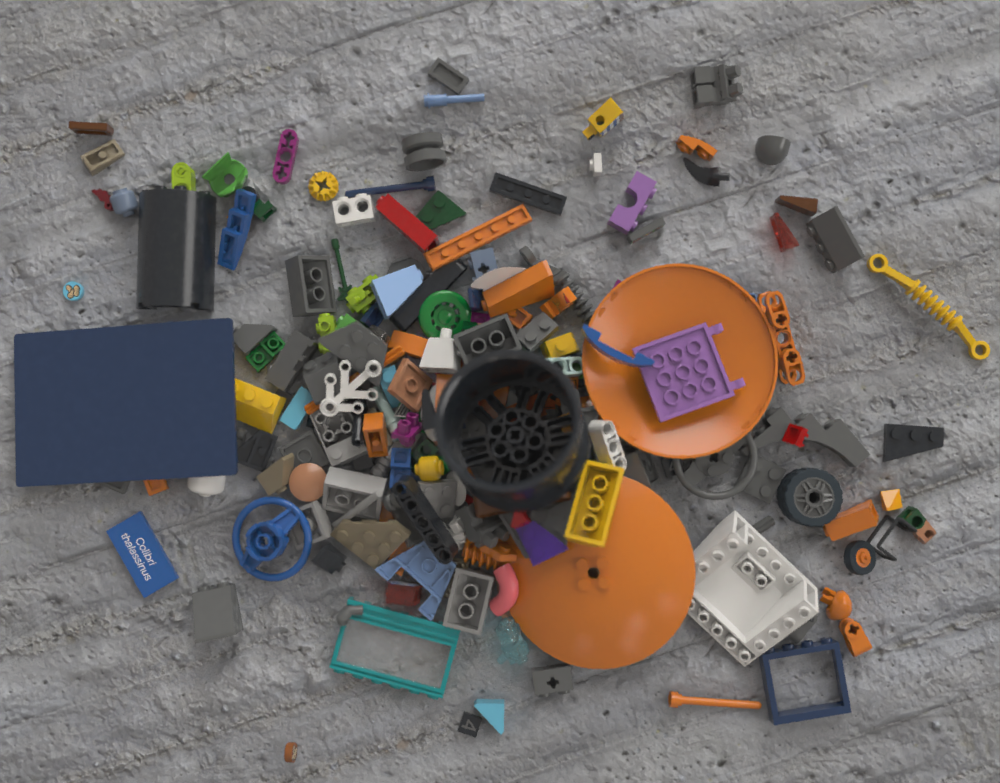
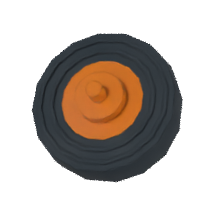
[843,540,876,575]

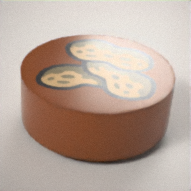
[284,742,298,763]

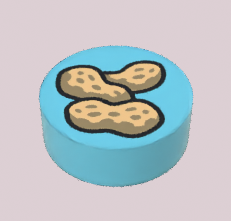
[63,281,84,301]

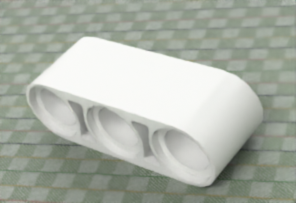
[588,420,627,470]

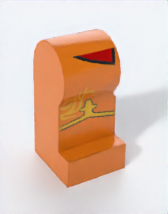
[539,286,577,319]

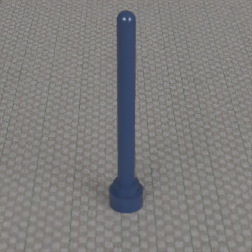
[345,176,436,198]

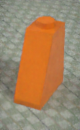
[823,499,879,541]

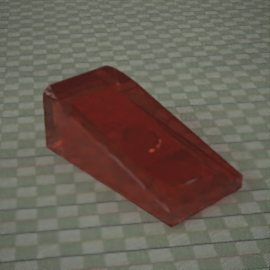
[769,212,800,253]

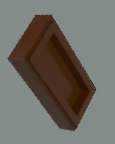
[69,121,114,136]

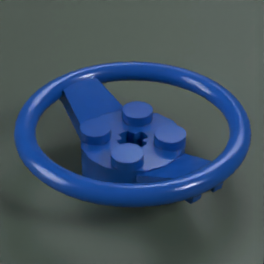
[232,496,312,582]

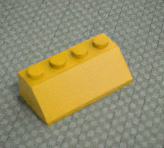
[235,378,287,434]
[564,460,625,547]

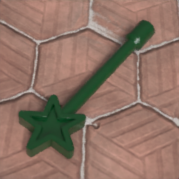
[331,238,352,303]

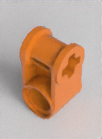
[838,617,872,657]

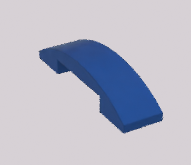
[581,324,655,368]

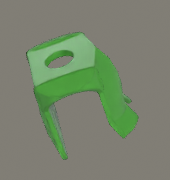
[202,152,248,198]

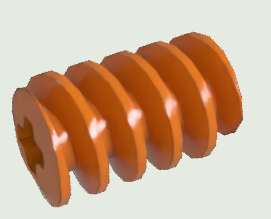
[461,542,500,571]

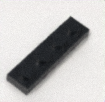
[489,172,567,216]

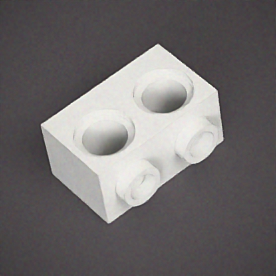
[332,193,376,228]

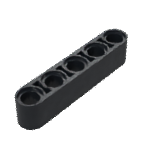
[389,259,468,332]
[392,475,459,564]

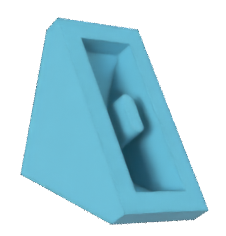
[474,699,504,734]

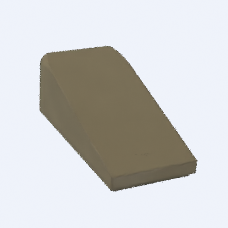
[80,139,125,176]

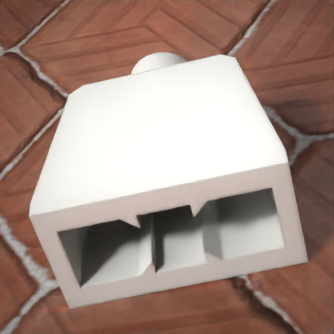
[419,328,461,374]

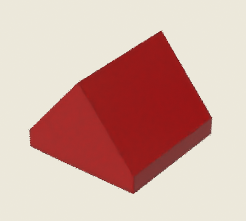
[510,512,532,529]

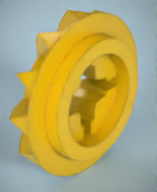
[308,171,339,201]

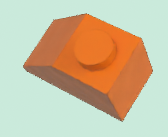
[363,412,388,458]

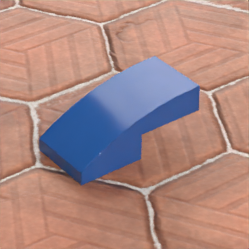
[389,447,411,489]

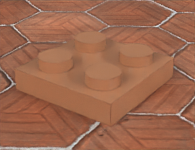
[387,358,433,413]

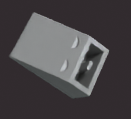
[310,399,368,468]

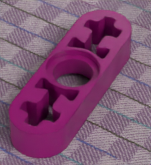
[272,129,299,185]

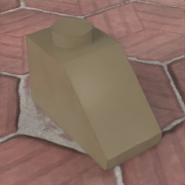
[257,453,294,496]

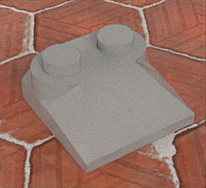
[290,501,332,550]

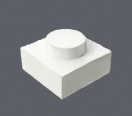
[589,153,602,177]

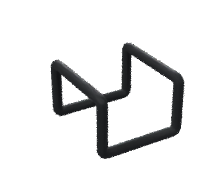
[866,515,918,561]

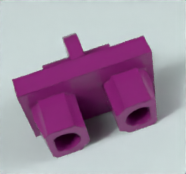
[391,412,422,447]

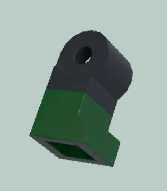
[242,186,277,223]

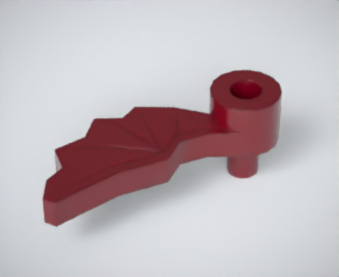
[91,188,114,211]

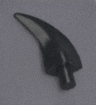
[683,157,730,186]

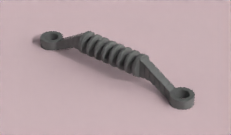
[519,246,595,326]

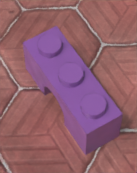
[607,171,657,235]

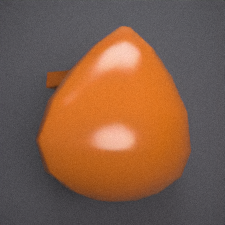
[819,587,852,620]

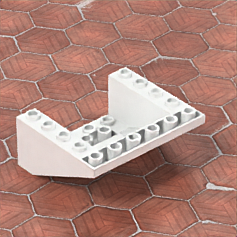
[687,510,819,667]

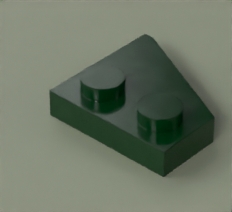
[416,190,466,230]

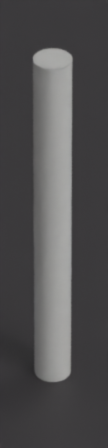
[331,490,382,530]

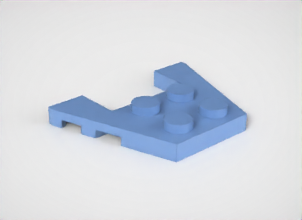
[375,541,457,621]

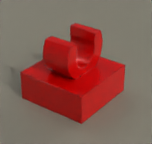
[782,423,809,448]

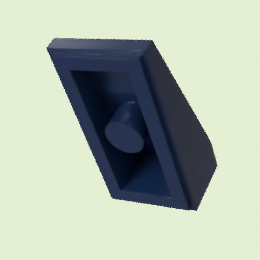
[467,288,483,312]

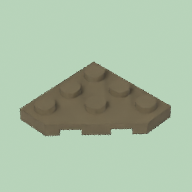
[330,519,411,569]

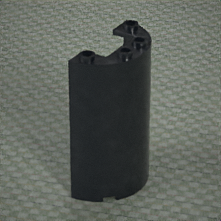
[136,186,217,310]

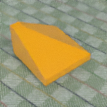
[880,489,902,511]

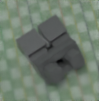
[690,64,743,109]
[454,502,510,549]

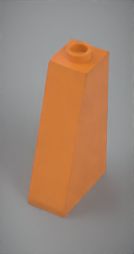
[481,260,555,318]

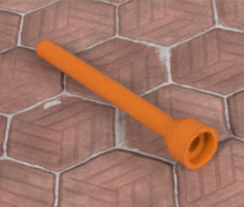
[668,691,762,709]

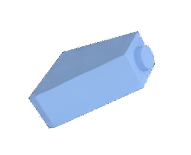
[370,265,423,320]

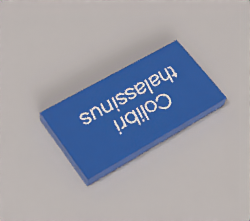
[106,511,179,598]

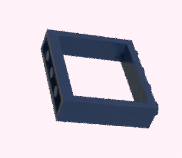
[759,637,852,726]

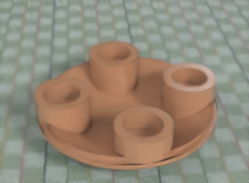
[289,463,327,502]

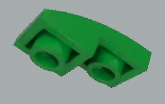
[245,332,286,373]

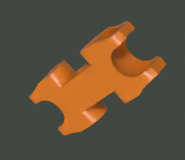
[757,290,805,386]

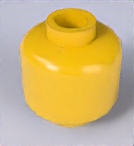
[415,455,444,481]

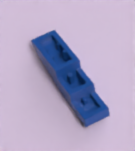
[217,188,257,271]

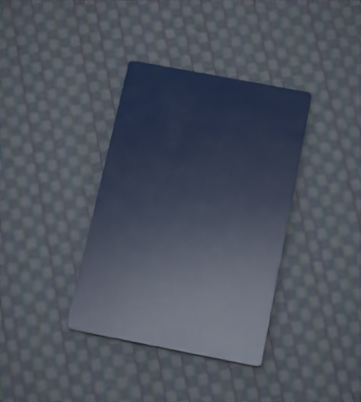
[14,318,238,487]

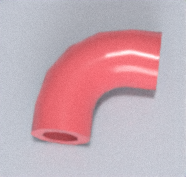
[489,563,519,616]

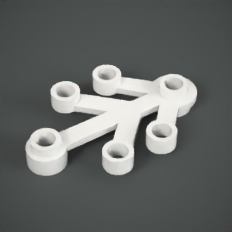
[320,360,381,417]

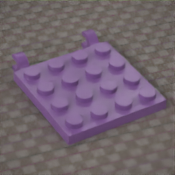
[632,322,746,423]

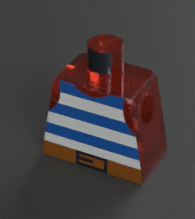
[384,580,422,606]

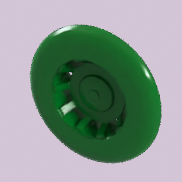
[419,290,471,339]

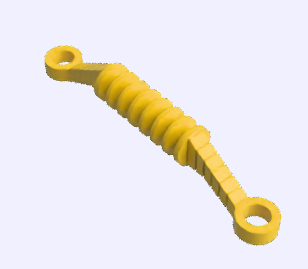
[867,253,990,360]

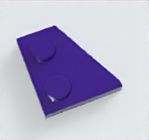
[516,521,569,566]

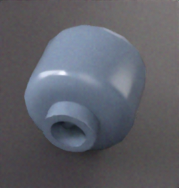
[110,188,139,217]

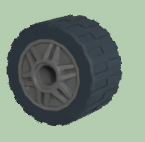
[776,468,843,527]

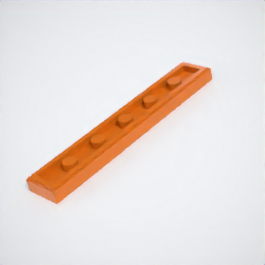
[423,204,532,272]

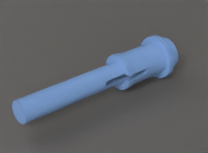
[424,93,485,109]

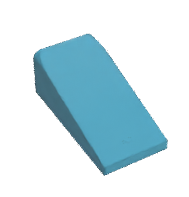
[280,386,313,430]

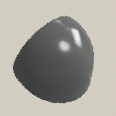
[755,135,791,165]

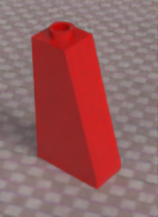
[375,194,439,253]

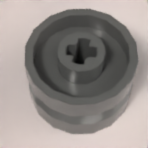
[401,132,447,172]

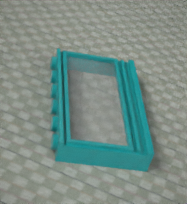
[329,596,461,700]

